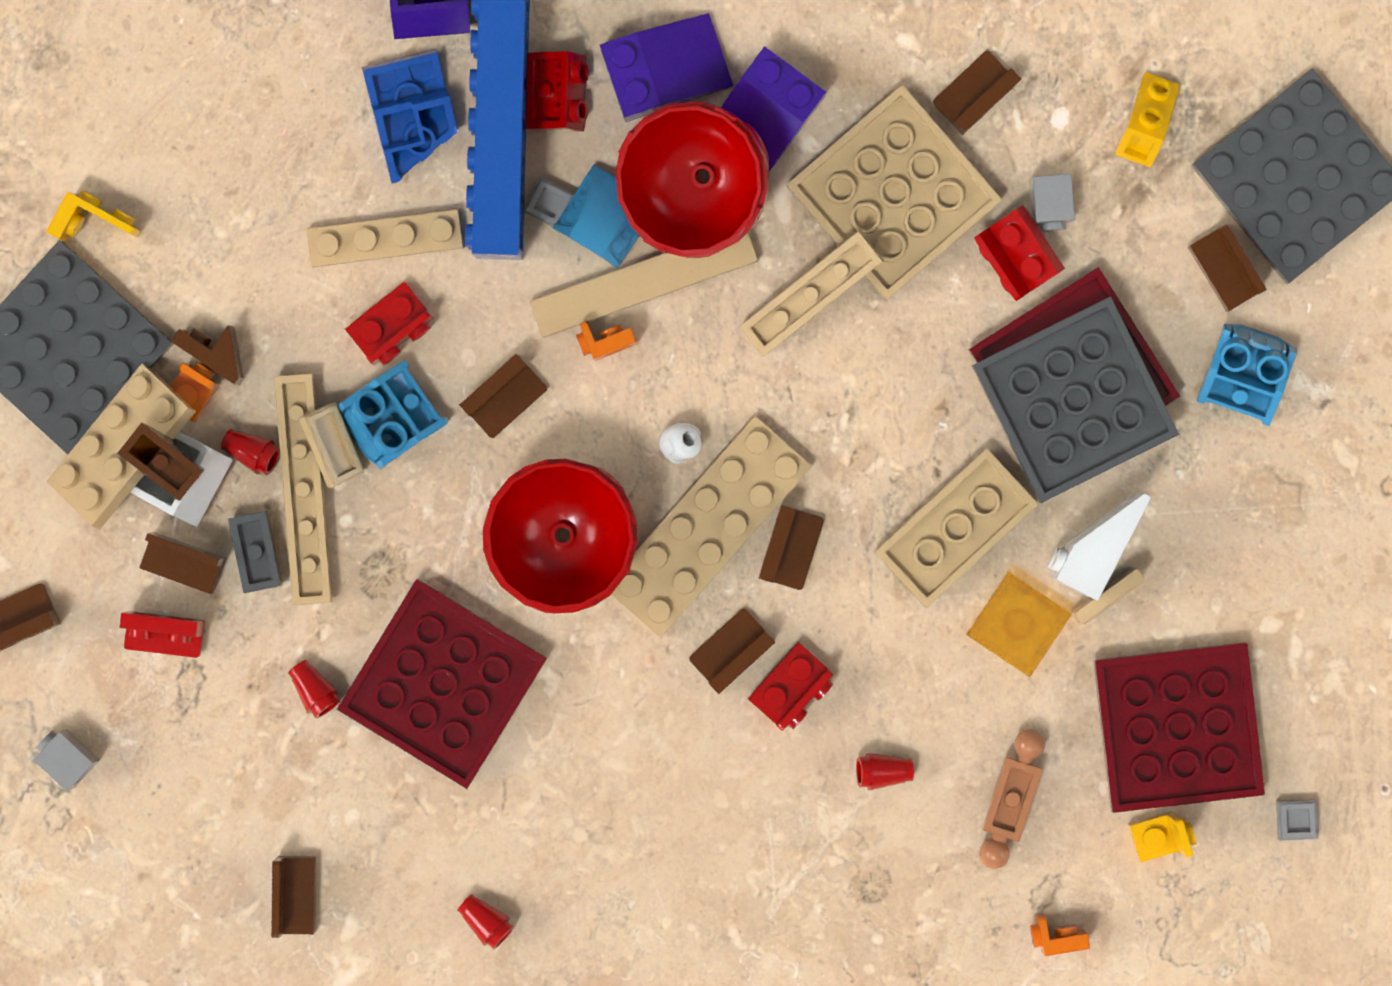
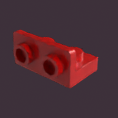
[526,51,589,132]
[974,205,1065,301]
[345,282,434,366]
[119,611,205,658]
[748,642,833,731]

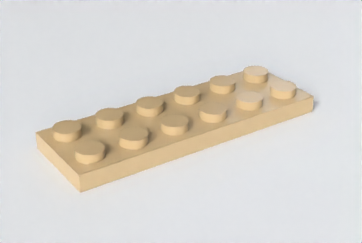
[611,416,812,638]

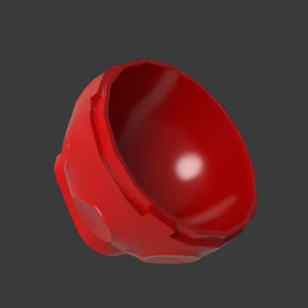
[616,102,769,258]
[482,458,638,614]

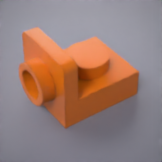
[576,321,637,361]
[171,361,220,423]
[1030,914,1090,956]

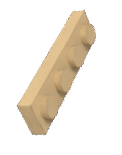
[307,209,464,268]
[740,231,884,357]

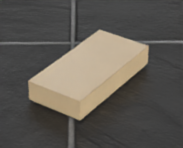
[299,402,365,488]
[1071,567,1145,625]

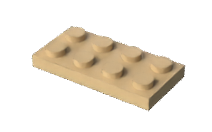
[47,364,196,530]
[874,448,1039,608]

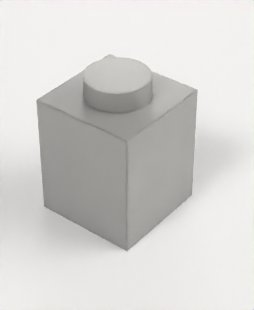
[1029,174,1075,232]
[34,729,100,791]

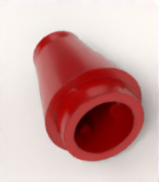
[221,429,280,475]
[288,660,341,719]
[856,753,914,791]
[457,894,514,950]

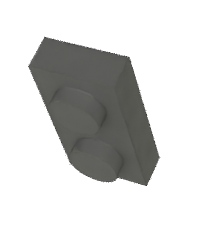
[228,511,283,593]

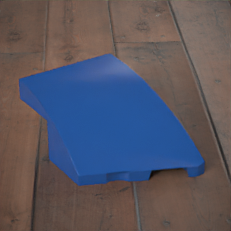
[362,49,458,184]

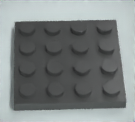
[1191,68,1392,284]
[0,240,174,454]
[972,296,1179,503]

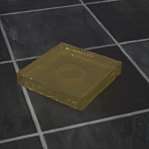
[965,571,1072,677]

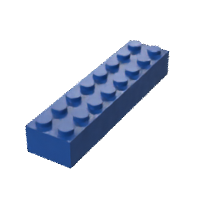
[465,0,530,260]

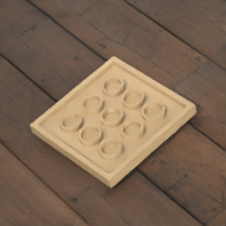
[786,85,1002,301]

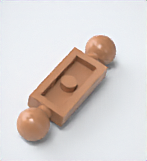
[979,729,1045,869]

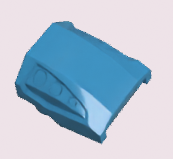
[552,164,640,269]
[1197,324,1297,426]
[338,360,448,469]

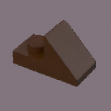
[171,325,244,386]
[117,422,204,501]

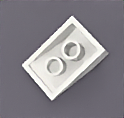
[130,432,233,527]
[1047,493,1151,601]

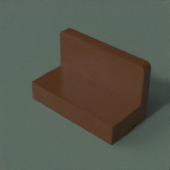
[933,51,1021,136]
[1188,224,1267,312]
[459,354,547,438]
[758,505,824,590]
[139,532,226,594]
[0,584,61,651]
[689,609,775,694]
[271,856,316,938]

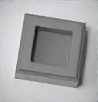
[523,178,574,227]
[1276,799,1318,841]

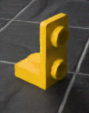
[1115,72,1180,168]
[46,190,141,242]
[1128,811,1197,863]

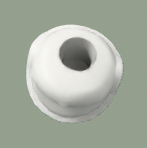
[659,422,702,464]

